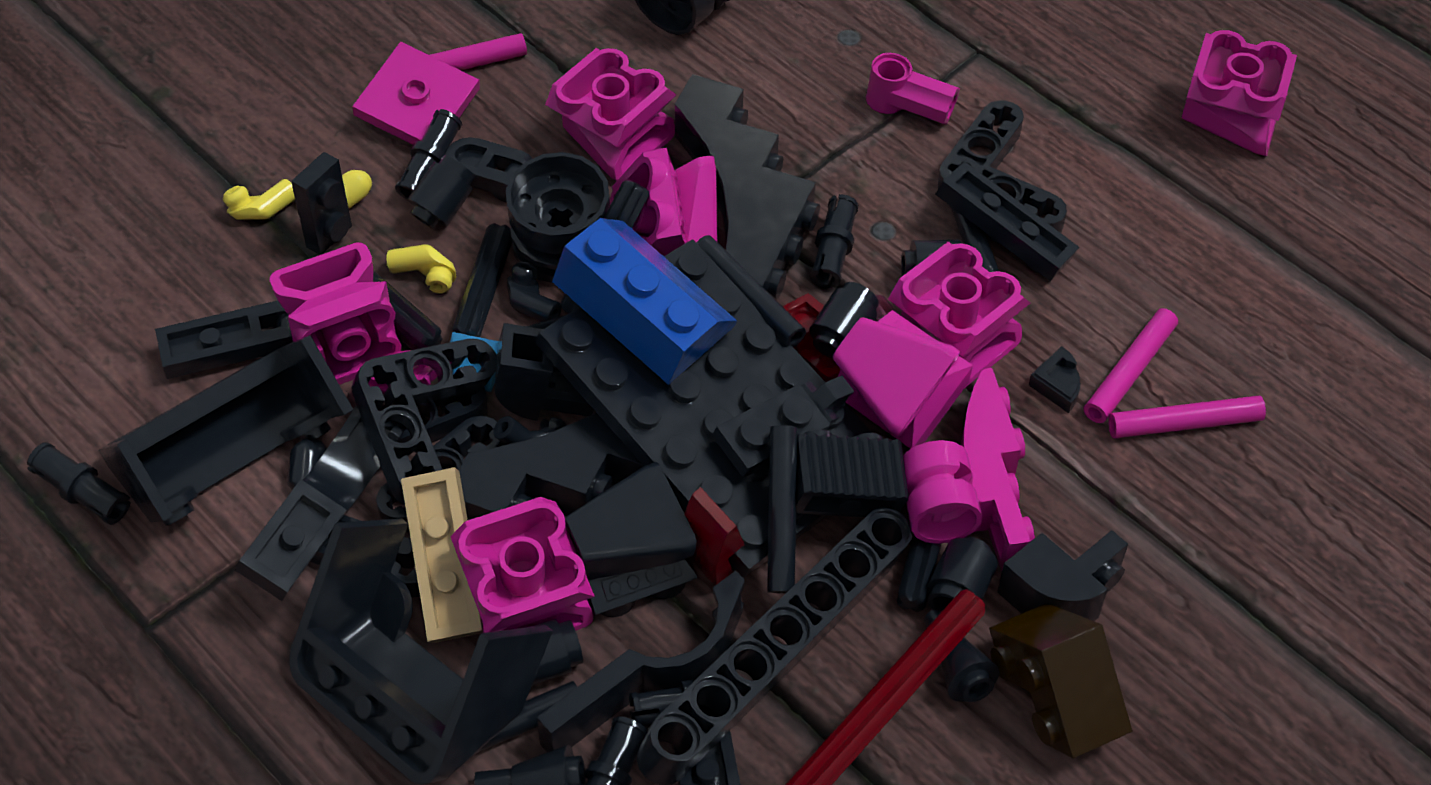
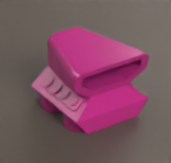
[1181,30,1297,156]
[545,48,676,181]
[610,147,717,256]
[270,242,401,385]
[888,242,1031,388]
[833,310,973,449]
[450,497,595,633]

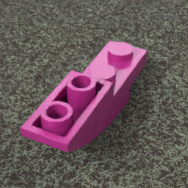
[961,368,1035,572]

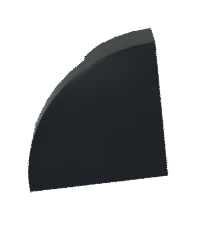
[1029,346,1081,413]

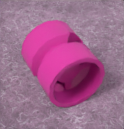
[903,440,982,544]

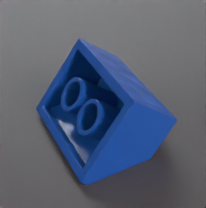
[552,218,737,385]

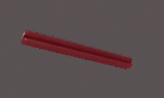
[785,589,985,785]

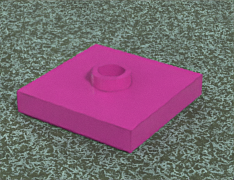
[352,41,480,145]

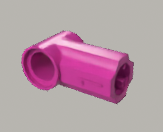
[866,53,960,125]

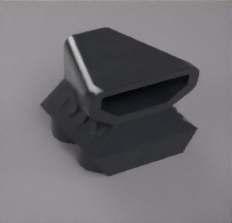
[565,462,698,618]

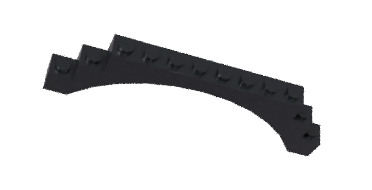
[459,74,820,520]

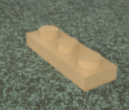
[401,467,483,643]

